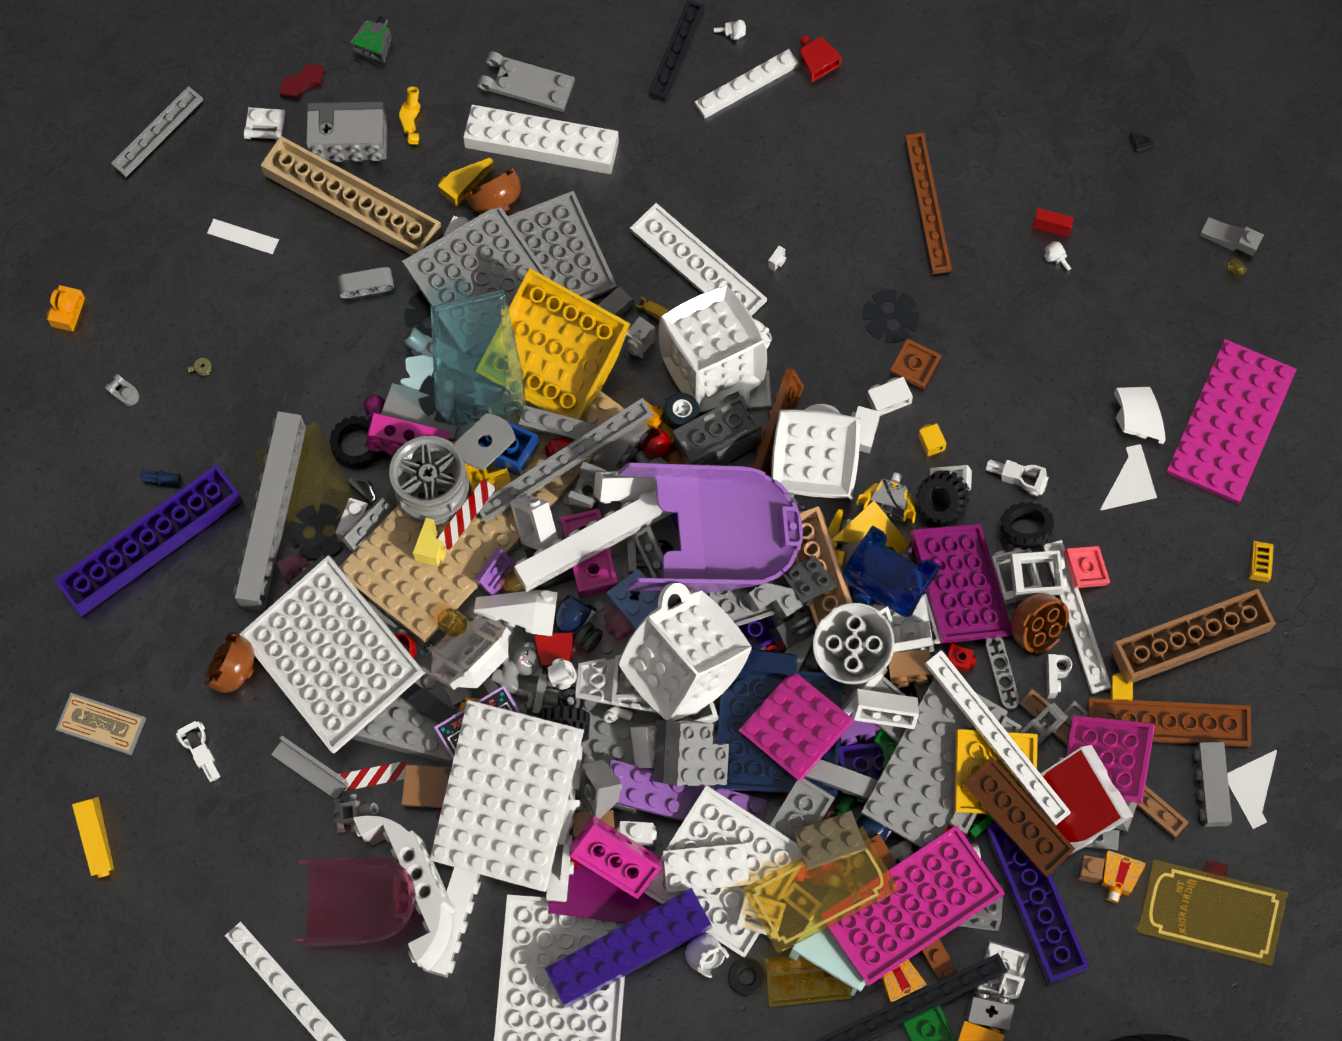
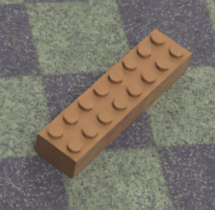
[1110,589,1276,685]

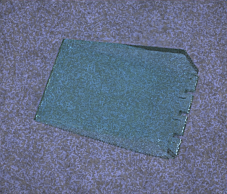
[431,289,526,427]

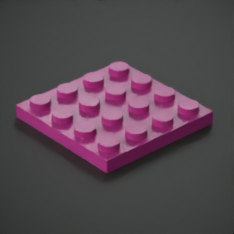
[739,673,854,782]
[1066,715,1155,804]

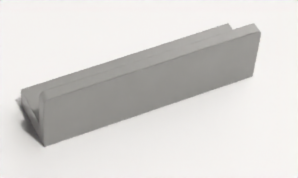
[271,735,349,800]

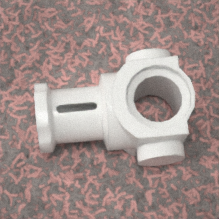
[547,658,578,690]

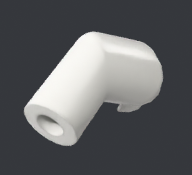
[603,706,634,723]

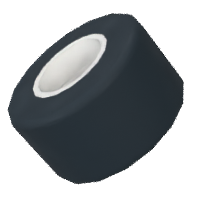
[663,393,700,430]

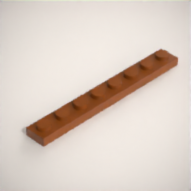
[905,132,952,274]
[864,834,958,981]

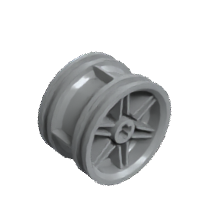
[389,436,471,525]

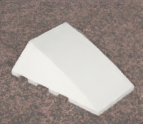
[576,654,656,713]

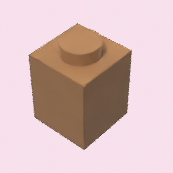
[1078,855,1105,884]

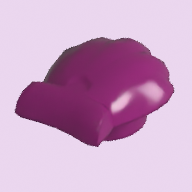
[363,394,385,420]

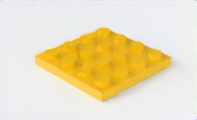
[954,729,1038,814]

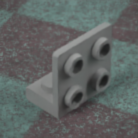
[959,883,1004,931]

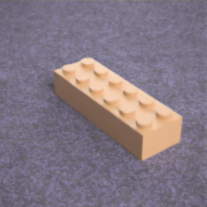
[795,506,853,627]

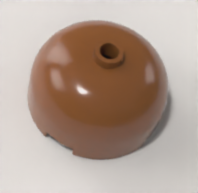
[464,168,521,214]
[1011,593,1069,654]
[204,631,255,693]

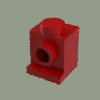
[947,643,976,673]

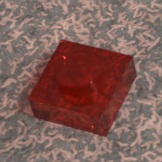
[1204,861,1228,886]

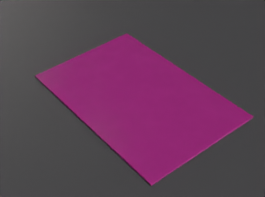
[548,856,661,923]

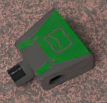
[350,16,392,63]

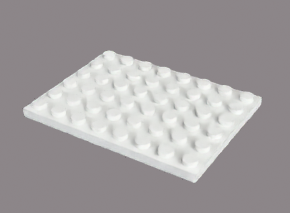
[239,555,425,753]
[430,700,584,892]
[494,895,626,1041]

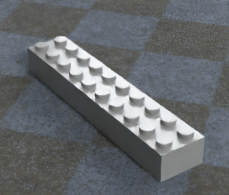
[233,411,306,612]

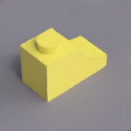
[413,518,446,567]

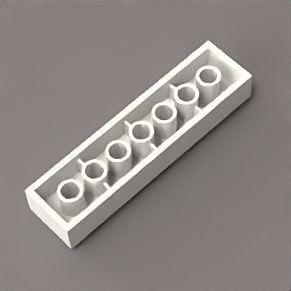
[463,105,619,174]

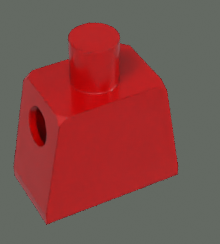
[799,35,842,82]
[535,632,574,670]

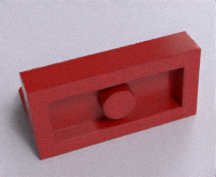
[1032,208,1074,237]

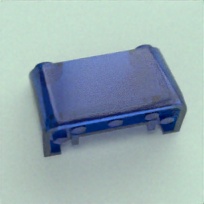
[842,525,942,617]

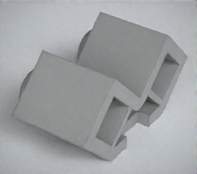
[743,583,803,619]

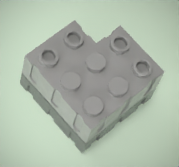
[653,720,729,786]

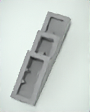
[805,760,877,800]

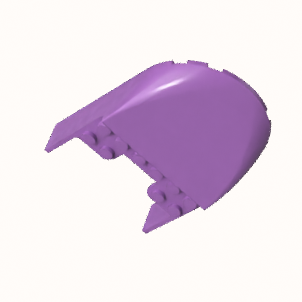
[618,463,803,593]

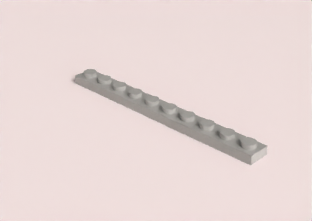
[479,398,654,523]

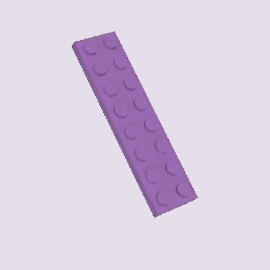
[609,759,767,821]

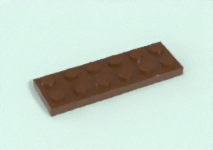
[961,757,1075,877]

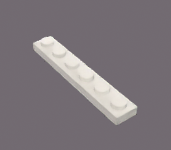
[695,49,799,119]

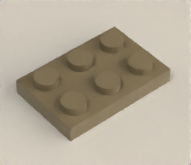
[793,811,866,871]

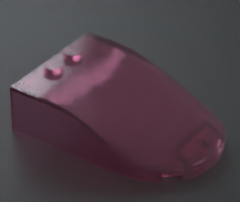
[294,857,416,947]

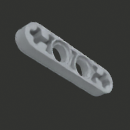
[985,637,1019,711]

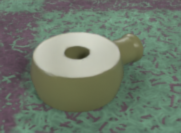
[188,358,212,376]

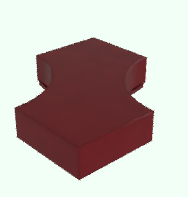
[279,64,325,99]

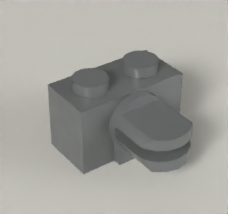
[769,609,817,651]

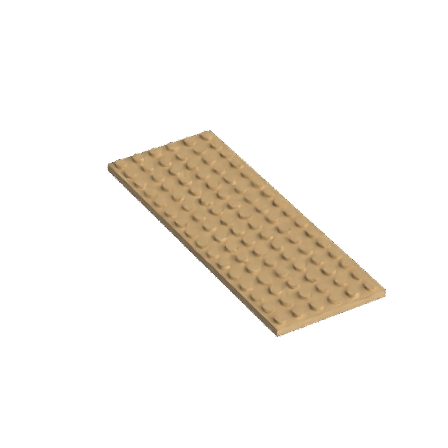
[340,390,624,643]

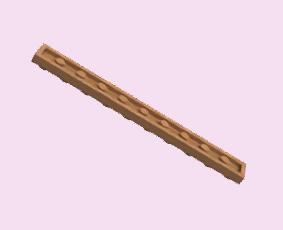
[1019,689,1189,839]

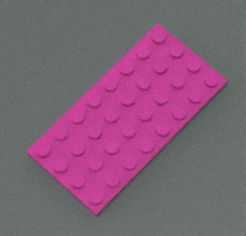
[1166,339,1297,504]
[820,825,1005,987]

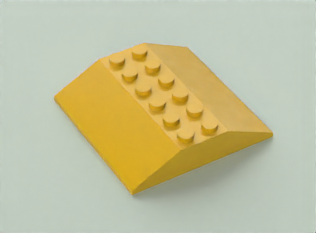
[476,268,631,420]

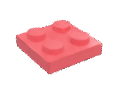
[1063,546,1110,588]

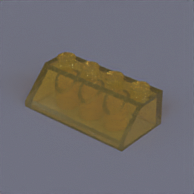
[764,956,852,1007]

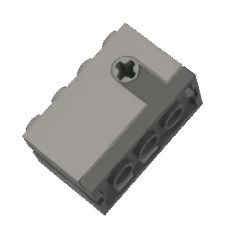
[307,102,387,162]
[673,395,762,466]

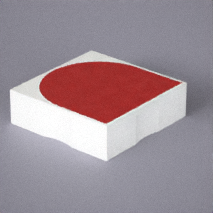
[1036,745,1133,857]

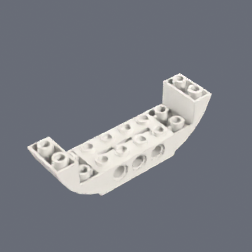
[353,816,456,971]

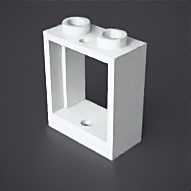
[510,493,558,550]
[991,547,1042,605]
[1010,551,1067,598]

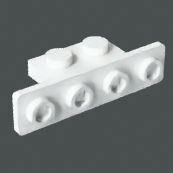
[546,827,574,902]

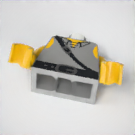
[856,473,916,523]

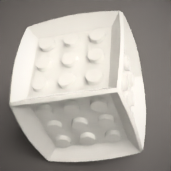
[658,286,767,412]
[771,404,862,500]
[619,583,752,721]

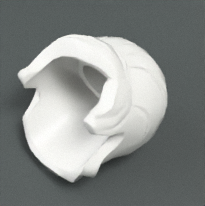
[685,934,729,978]

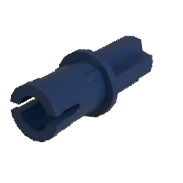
[141,470,181,486]

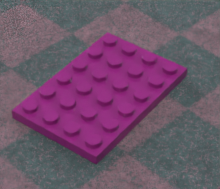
[909,524,1012,643]

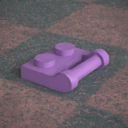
[474,548,516,596]

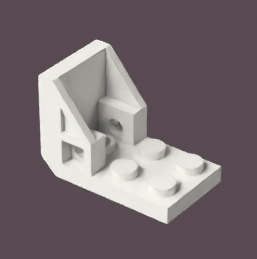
[883,585,934,653]

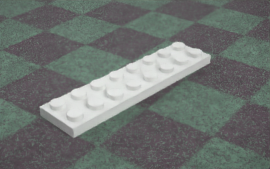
[630,203,767,316]

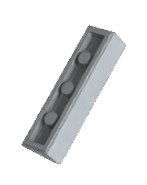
[632,525,680,605]

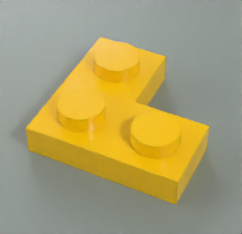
[464,462,511,493]

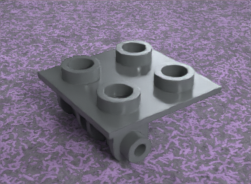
[782,556,837,606]

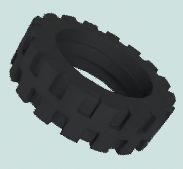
[329,416,381,469]
[1001,501,1054,550]

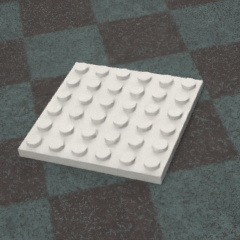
[644,785,804,958]

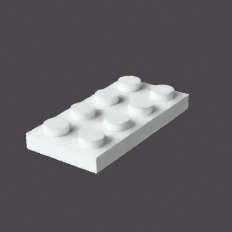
[663,843,750,892]

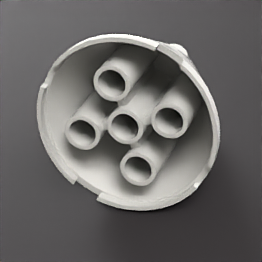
[813,603,895,684]

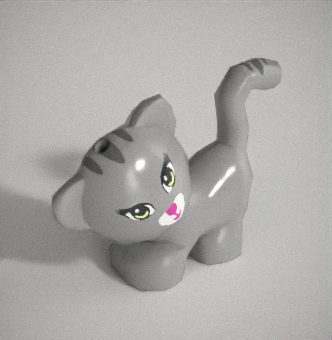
[491,641,543,710]

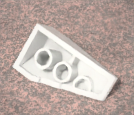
[474,590,558,636]

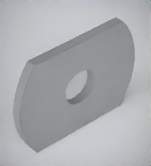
[455,413,516,470]

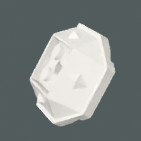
[431,618,511,690]

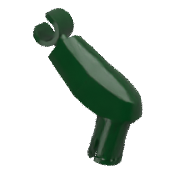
[828,793,867,819]

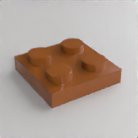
[890,338,942,390]

